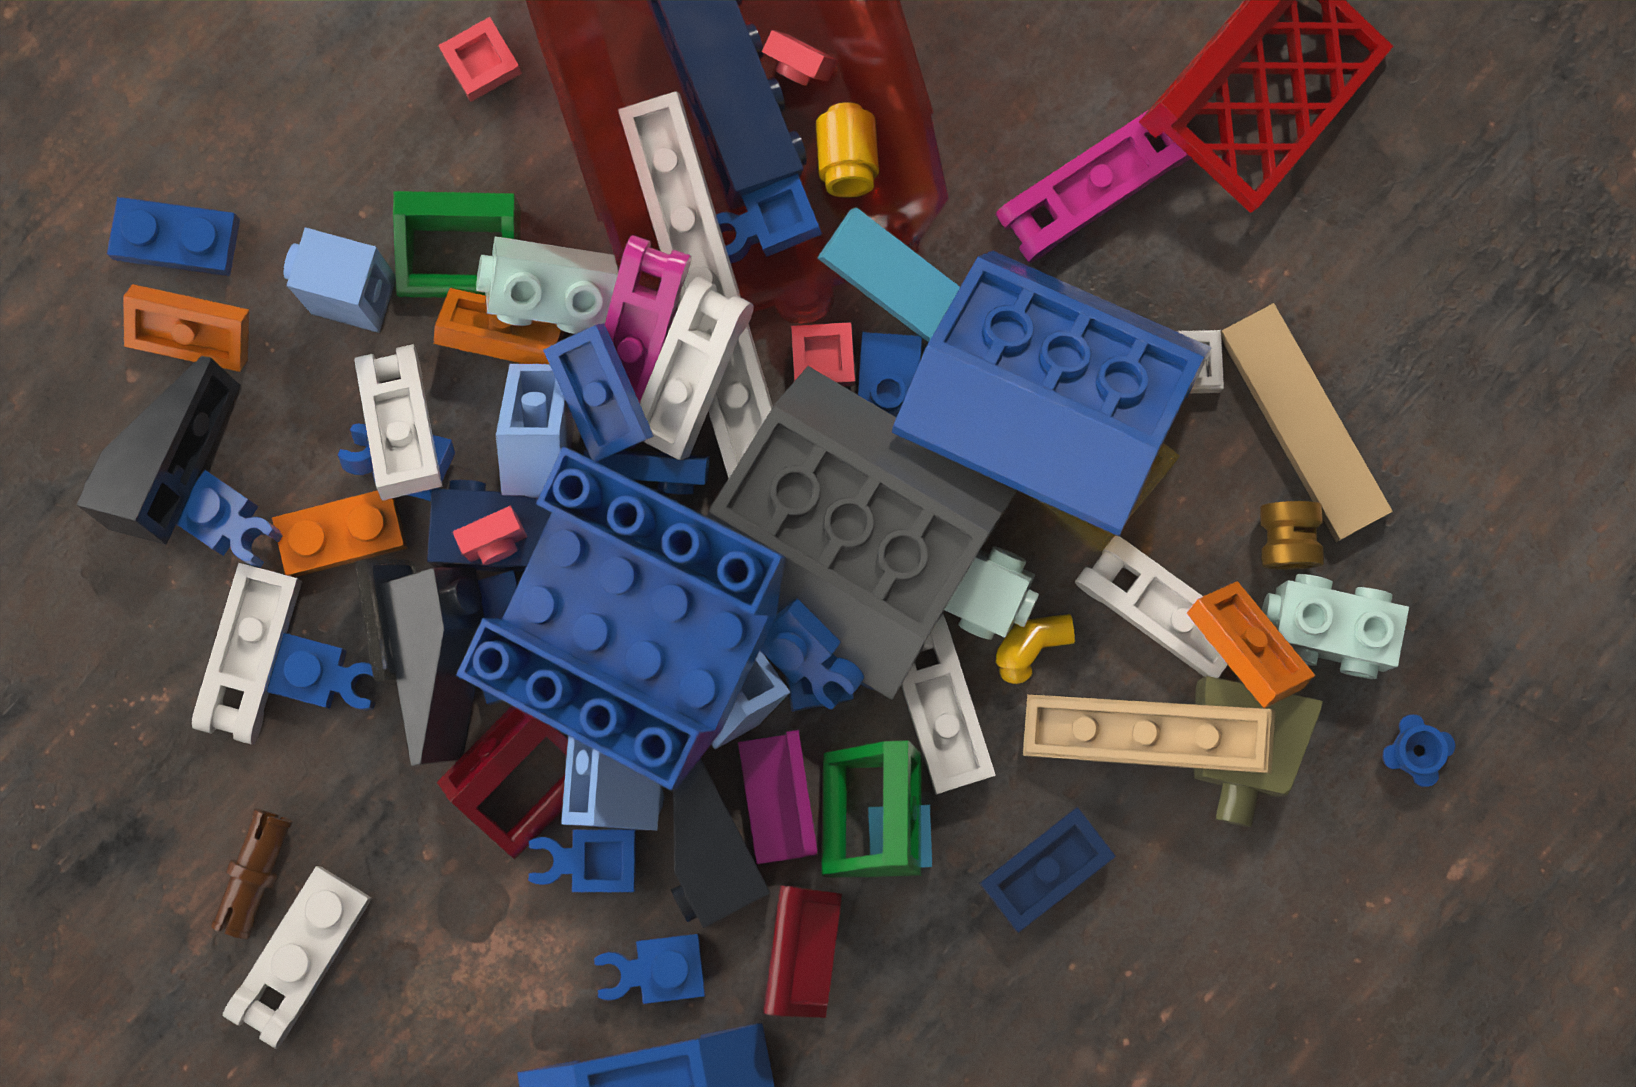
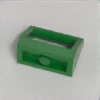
[393,191,521,298]
[821,740,921,878]

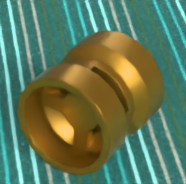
[1260,501,1324,570]

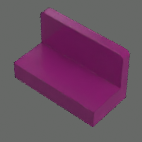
[738,730,818,864]

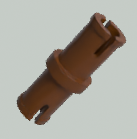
[211,809,292,939]

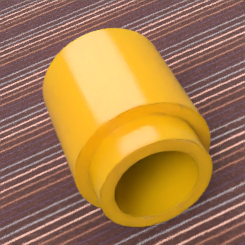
[816,102,879,197]

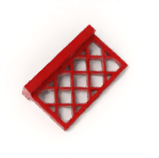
[1138,0,1394,213]

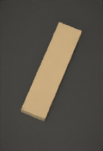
[1221,303,1393,542]
[1023,694,1275,774]

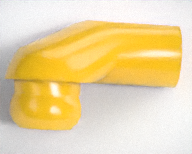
[995,614,1075,684]

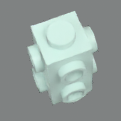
[476,236,618,334]
[944,546,1039,640]
[1262,574,1409,679]

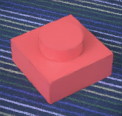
[438,17,522,102]
[762,30,839,86]
[791,322,855,387]
[453,506,527,565]

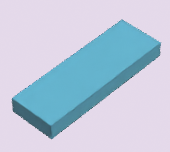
[818,208,960,343]

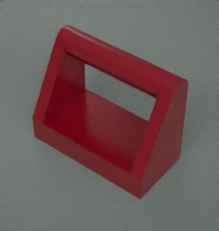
[437,705,568,860]
[763,885,842,1018]

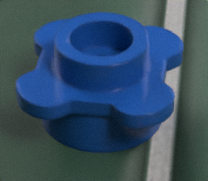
[1382,715,1455,787]

